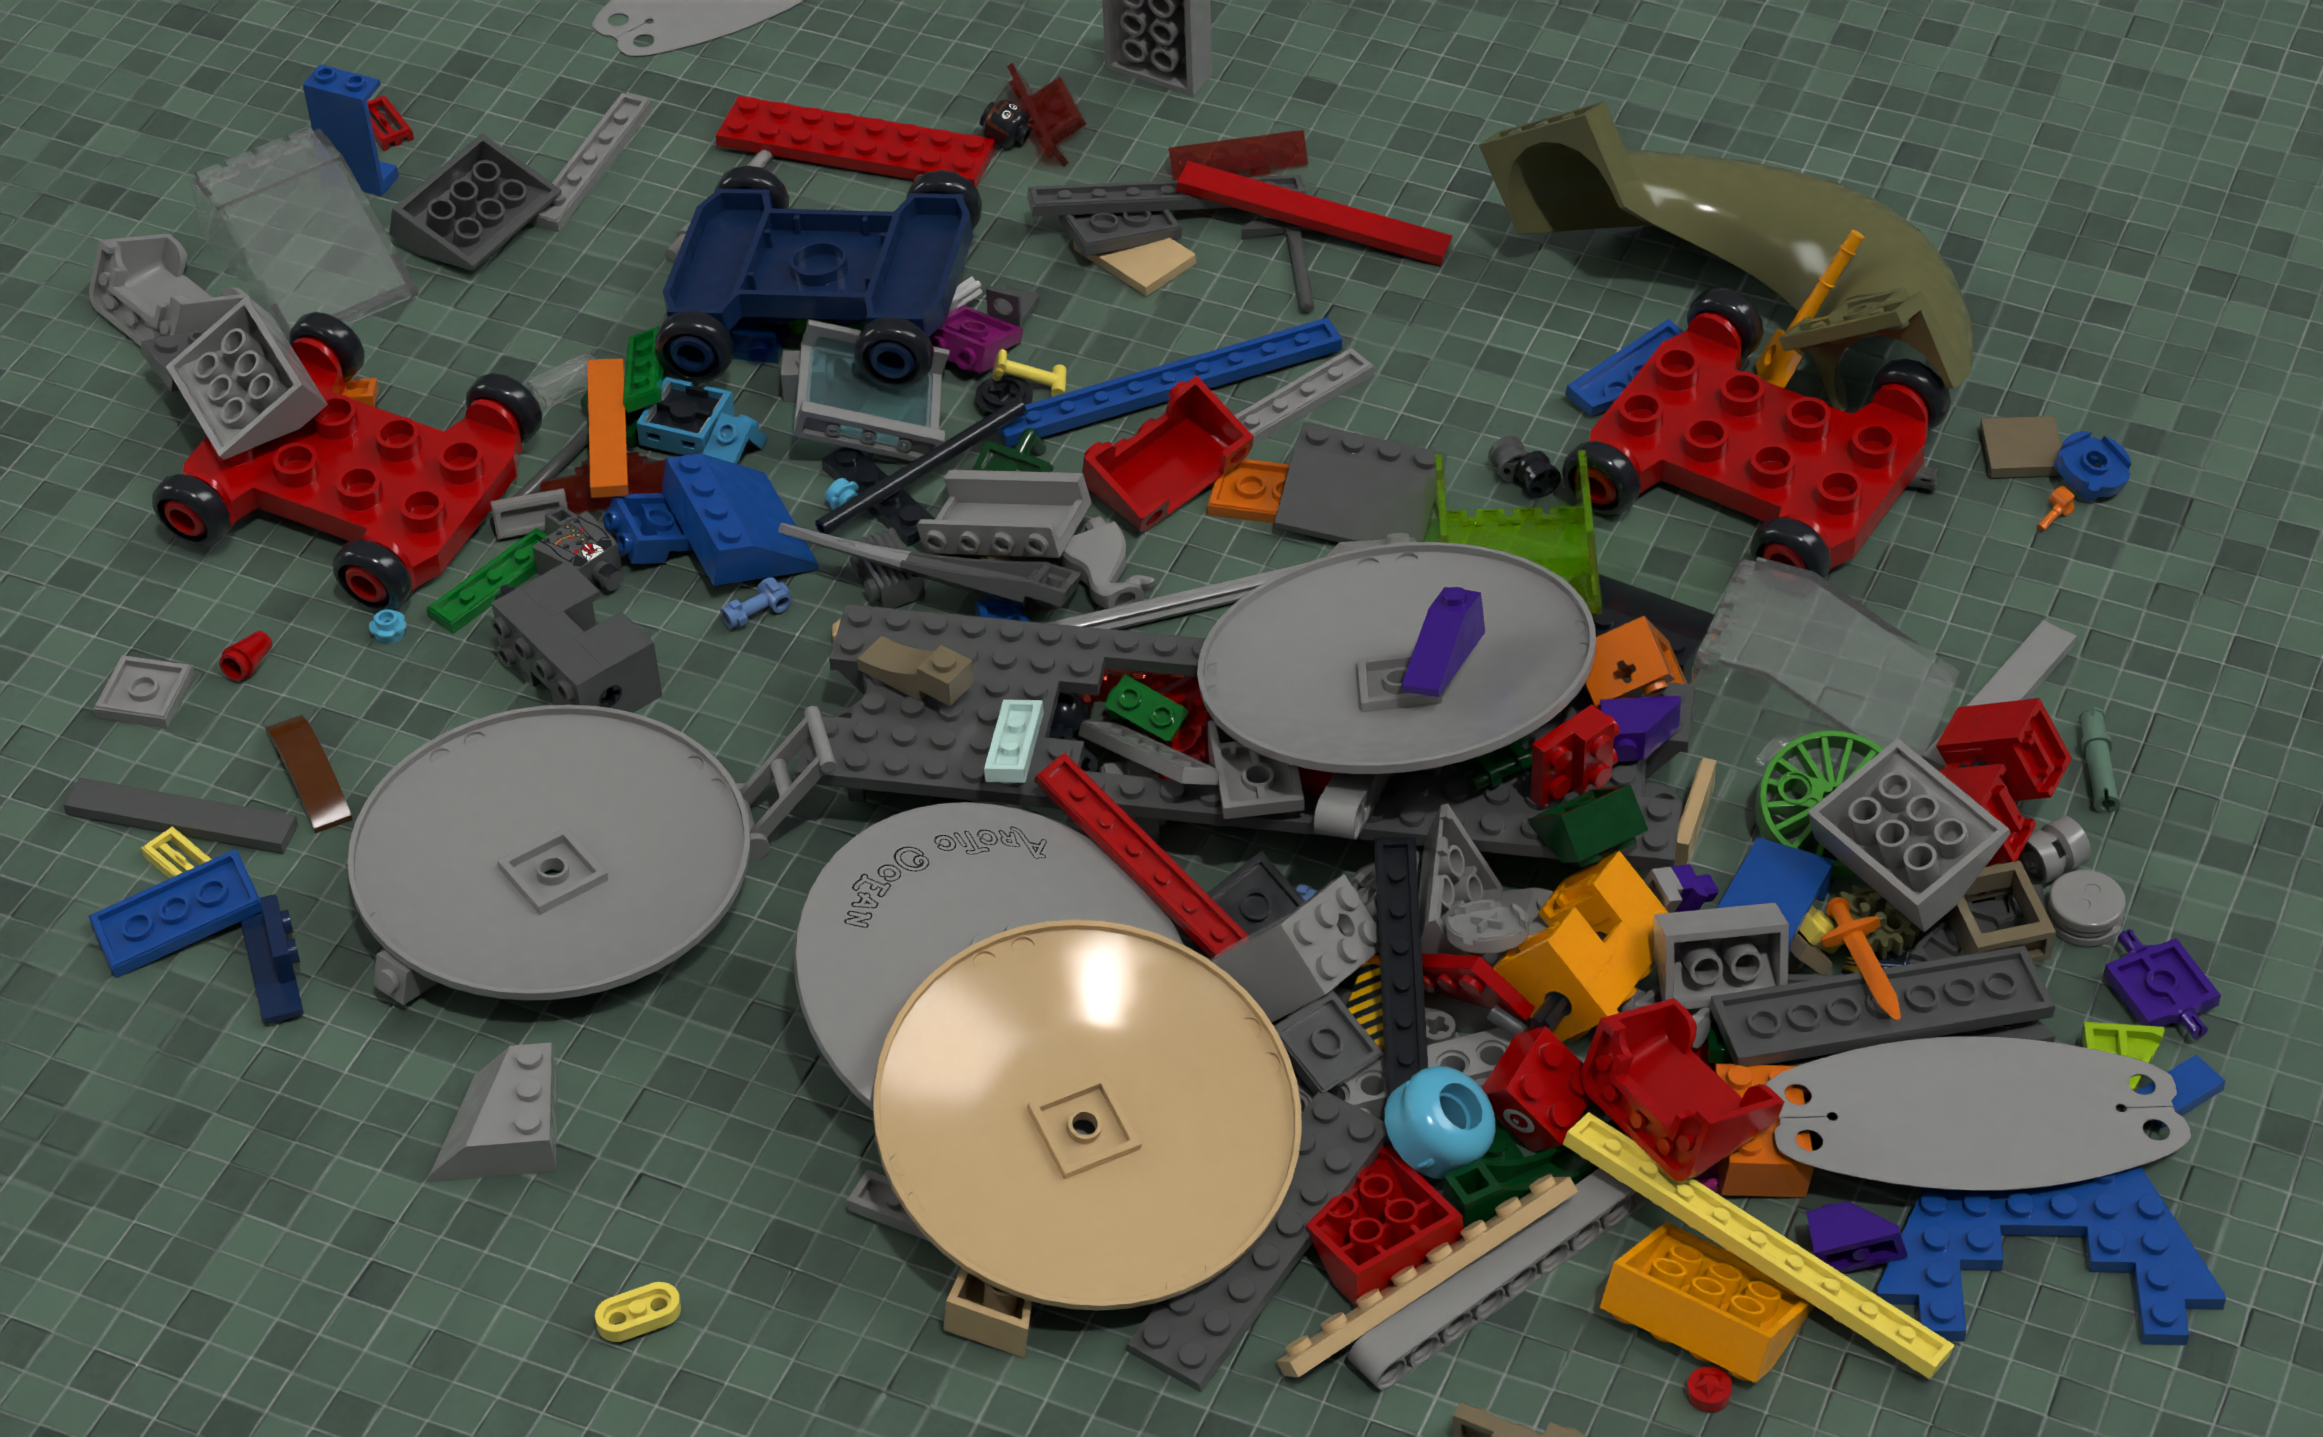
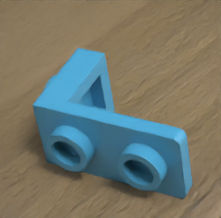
[702,412,768,464]

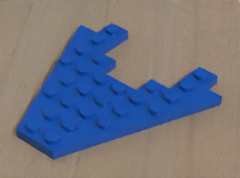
[1876,1166,2226,1345]

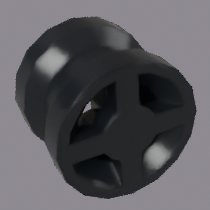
[1515,451,1561,498]

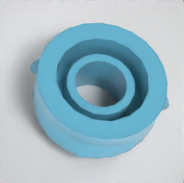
[1385,1066,1495,1179]

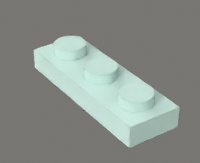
[984,700,1044,784]

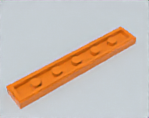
[587,358,628,498]

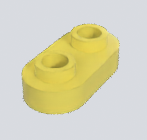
[595,1282,681,1342]

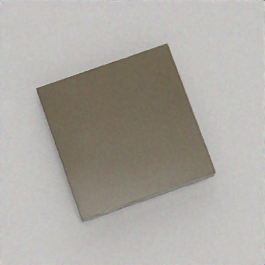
[1980,416,2061,478]

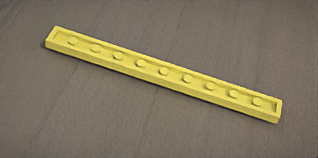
[1563,1112,1955,1379]

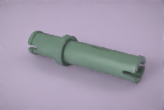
[2078,707,2120,813]

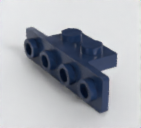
[241,894,304,1024]

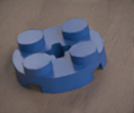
[2054,431,2131,501]

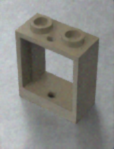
[1945,861,2056,962]

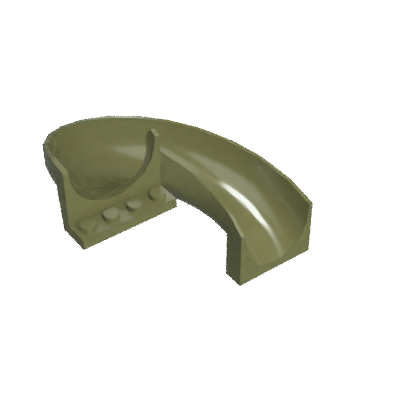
[1479,101,1973,411]

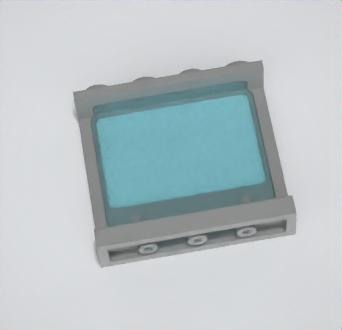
[793,320,949,461]

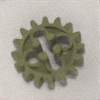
[1833,883,1920,959]

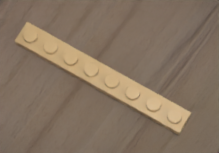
[1276,1174,1578,1377]

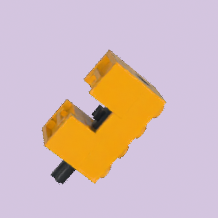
[1493,851,1669,1042]

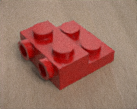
[1531,704,1620,808]

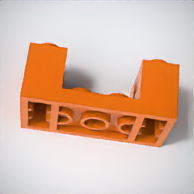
[1585,616,1687,709]

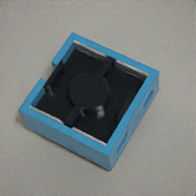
[636,377,735,455]

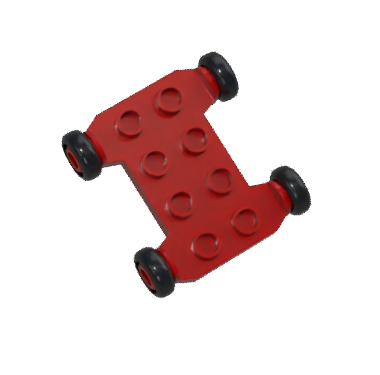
[1562,288,1951,593]
[152,312,542,612]

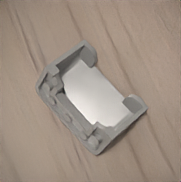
[89,234,250,346]

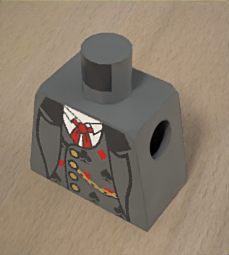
[532,510,623,590]

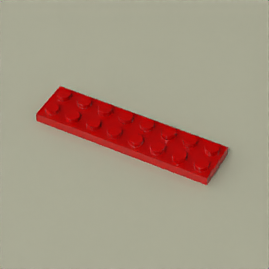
[716,96,996,188]

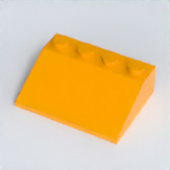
[1599,1222,1814,1383]

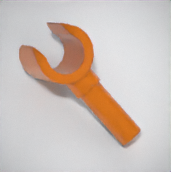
[2037,486,2075,532]

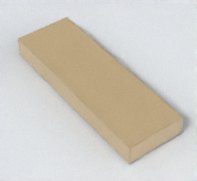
[1674,758,1717,866]

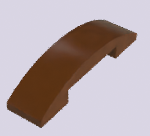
[265,715,353,833]

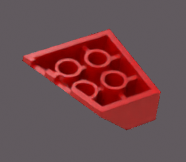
[1306,1143,1463,1308]

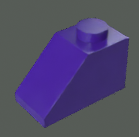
[1599,695,1681,762]
[1806,1201,1908,1273]

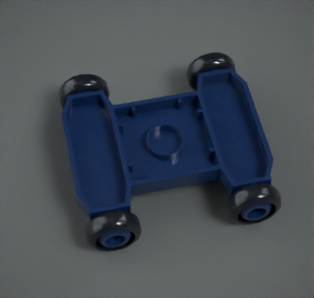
[655,165,982,390]

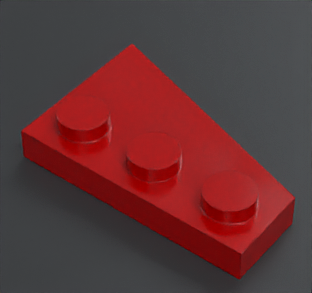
[1422,953,1535,1021]

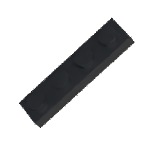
[822,447,935,547]

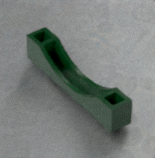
[1443,1114,1634,1229]

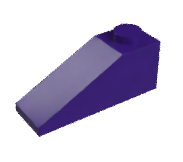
[1401,587,1485,697]

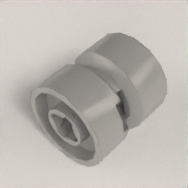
[2017,816,2091,886]

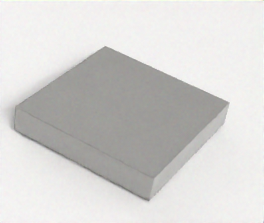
[93,655,195,728]

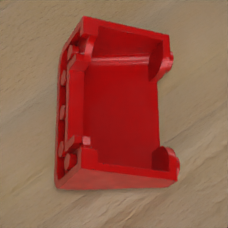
[1581,998,1785,1181]

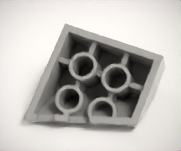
[1419,804,1503,955]
[429,1042,558,1182]

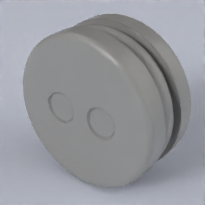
[2047,870,2126,947]

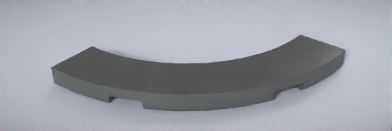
[1908,884,2048,963]

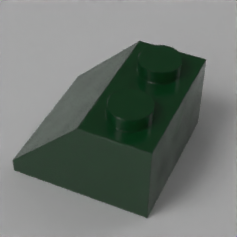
[1528,785,1648,867]

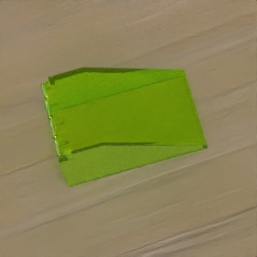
[1434,450,1602,614]

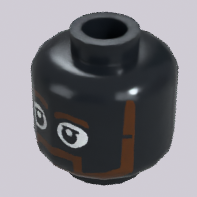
[979,99,1032,150]

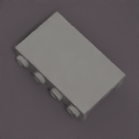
[916,470,1092,558]

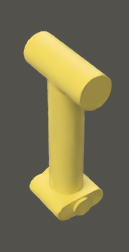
[993,349,1067,397]

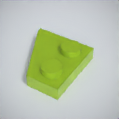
[2081,1022,2165,1092]

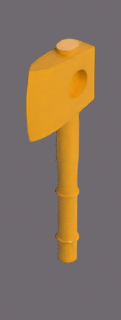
[1755,230,1864,388]

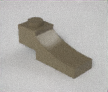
[857,636,974,706]

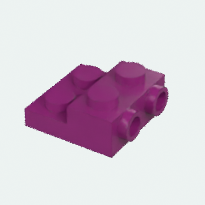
[929,305,1023,374]

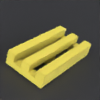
[141,826,212,879]

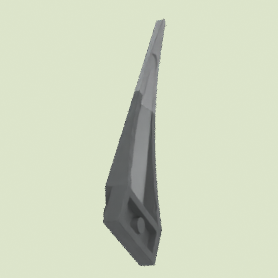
[778,523,1081,610]

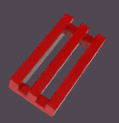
[367,95,414,151]

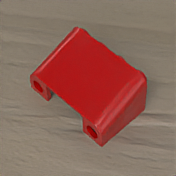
[1082,375,1254,532]

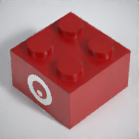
[1482,1026,1591,1152]

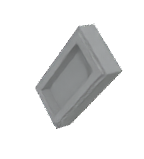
[490,488,568,540]

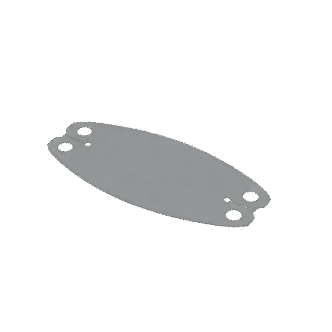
[592,0,805,56]
[1766,1036,2191,1191]

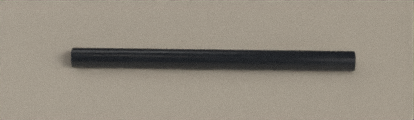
[815,398,1026,535]

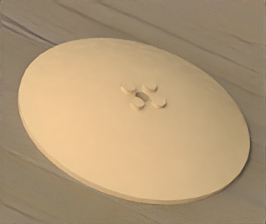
[873,920,1302,1310]

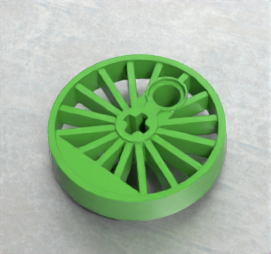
[1756,730,1884,879]

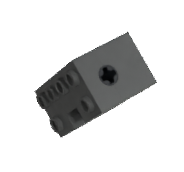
[491,561,662,713]

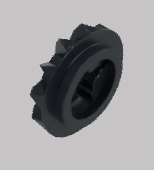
[975,375,1033,415]

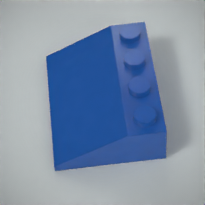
[661,453,819,586]

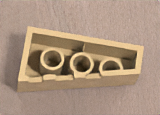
[943,1268,1033,1358]

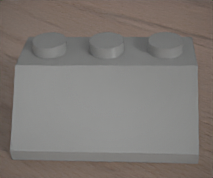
[1653,903,1789,1009]

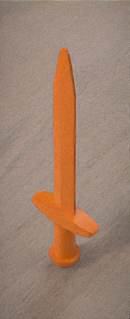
[1821,897,1901,1021]

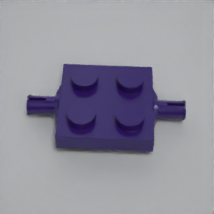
[2103,929,2221,1039]

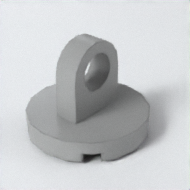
[1446,899,1529,968]

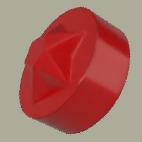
[1687,1367,1732,1412]

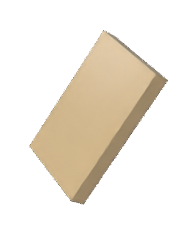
[1073,238,1196,297]

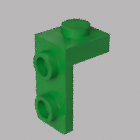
[1104,674,1189,744]

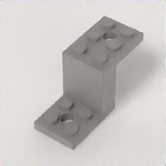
[1207,721,1304,826]
[1210,874,1379,1023]

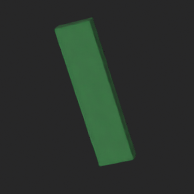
[623,326,664,413]
[426,528,548,634]

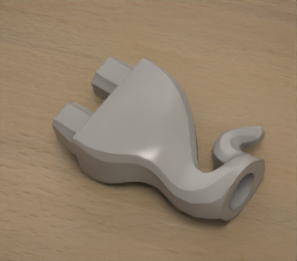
[1057,516,1156,609]

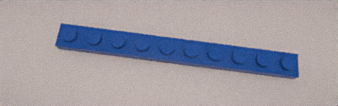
[998,317,1342,447]

